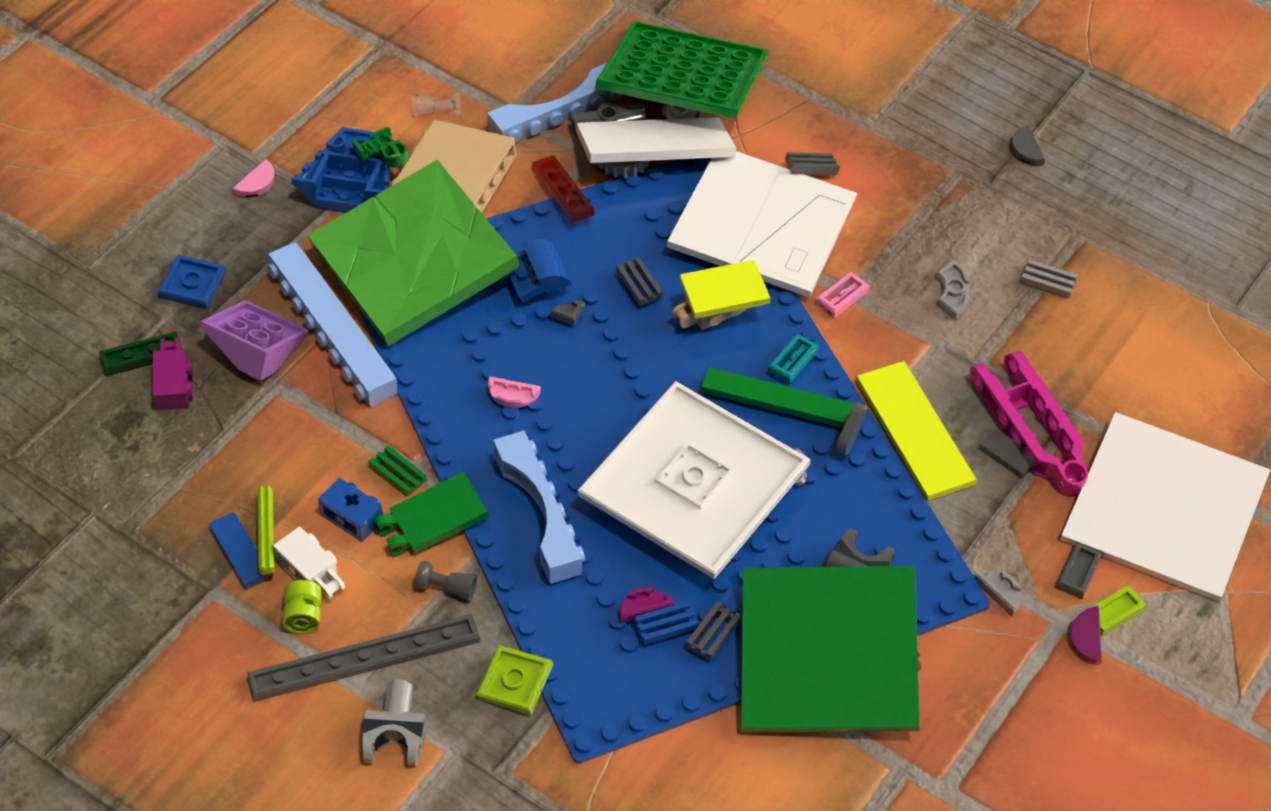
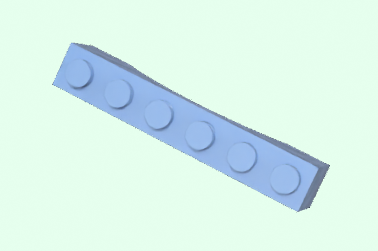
[487,63,626,143]
[493,431,585,584]

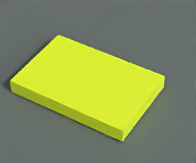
[680,260,770,319]

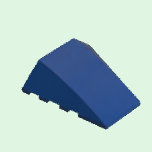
[291,127,389,212]

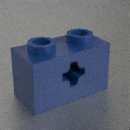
[318,477,383,542]

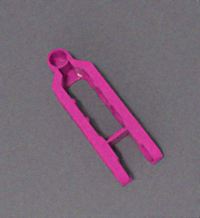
[970,350,1088,496]

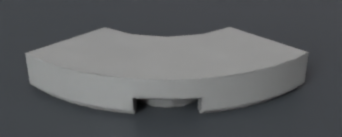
[936,260,970,320]

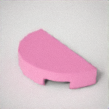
[233,159,275,197]
[488,376,541,408]

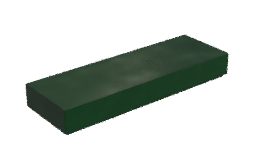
[99,331,182,376]

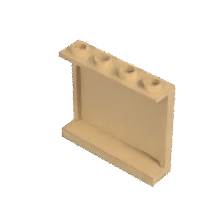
[391,120,517,213]

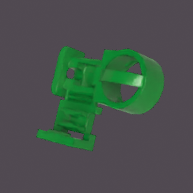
[351,127,409,168]

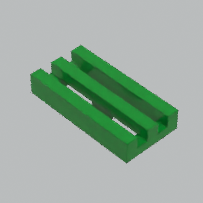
[368,445,427,497]

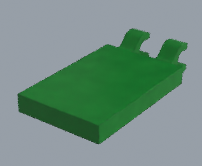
[374,472,489,557]

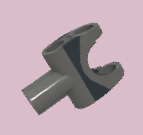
[825,529,896,567]

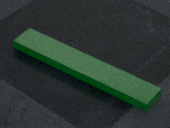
[701,367,855,428]

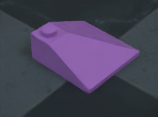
[200,300,310,380]

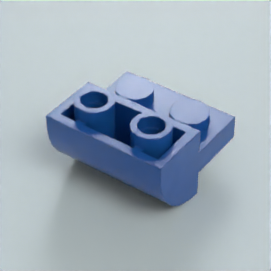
[509,239,572,303]

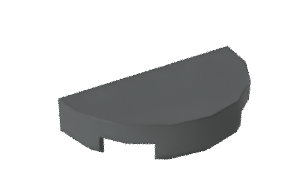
[1011,125,1045,165]

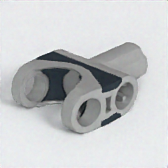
[363,679,426,766]

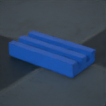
[635,601,699,645]

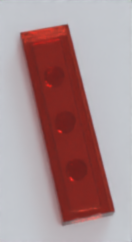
[531,155,595,223]

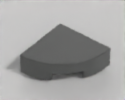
[551,300,585,326]

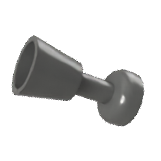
[415,561,478,602]

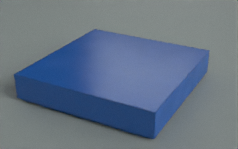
[158,255,226,309]

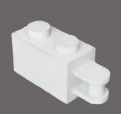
[273,527,345,600]

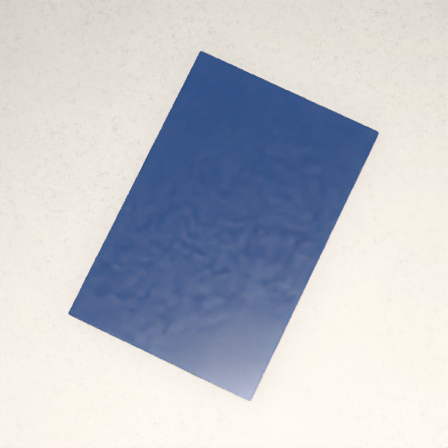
[353,158,990,764]

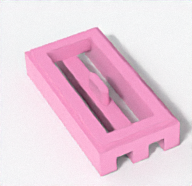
[816,272,870,318]

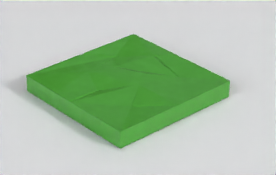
[308,160,520,346]

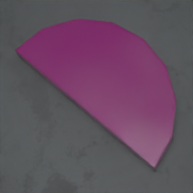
[620,587,675,623]
[1071,605,1102,663]

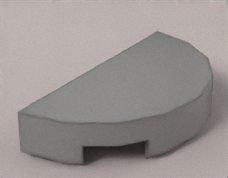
[974,570,1022,616]

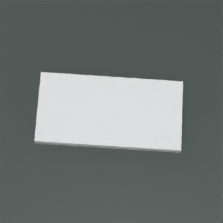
[576,117,736,163]

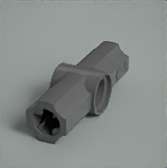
[571,103,646,136]

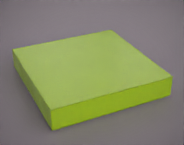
[477,645,553,715]

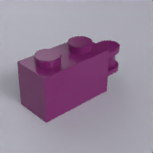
[153,338,193,410]

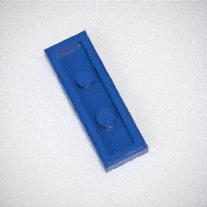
[209,512,271,589]

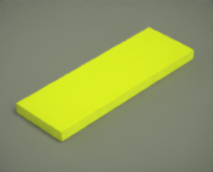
[856,361,977,501]

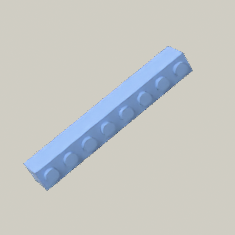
[267,242,398,408]

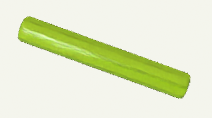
[257,486,275,575]

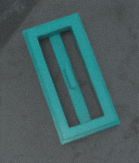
[768,334,819,384]

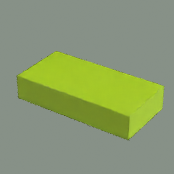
[1092,585,1147,636]

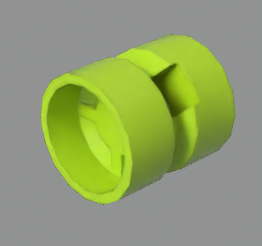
[282,580,322,634]

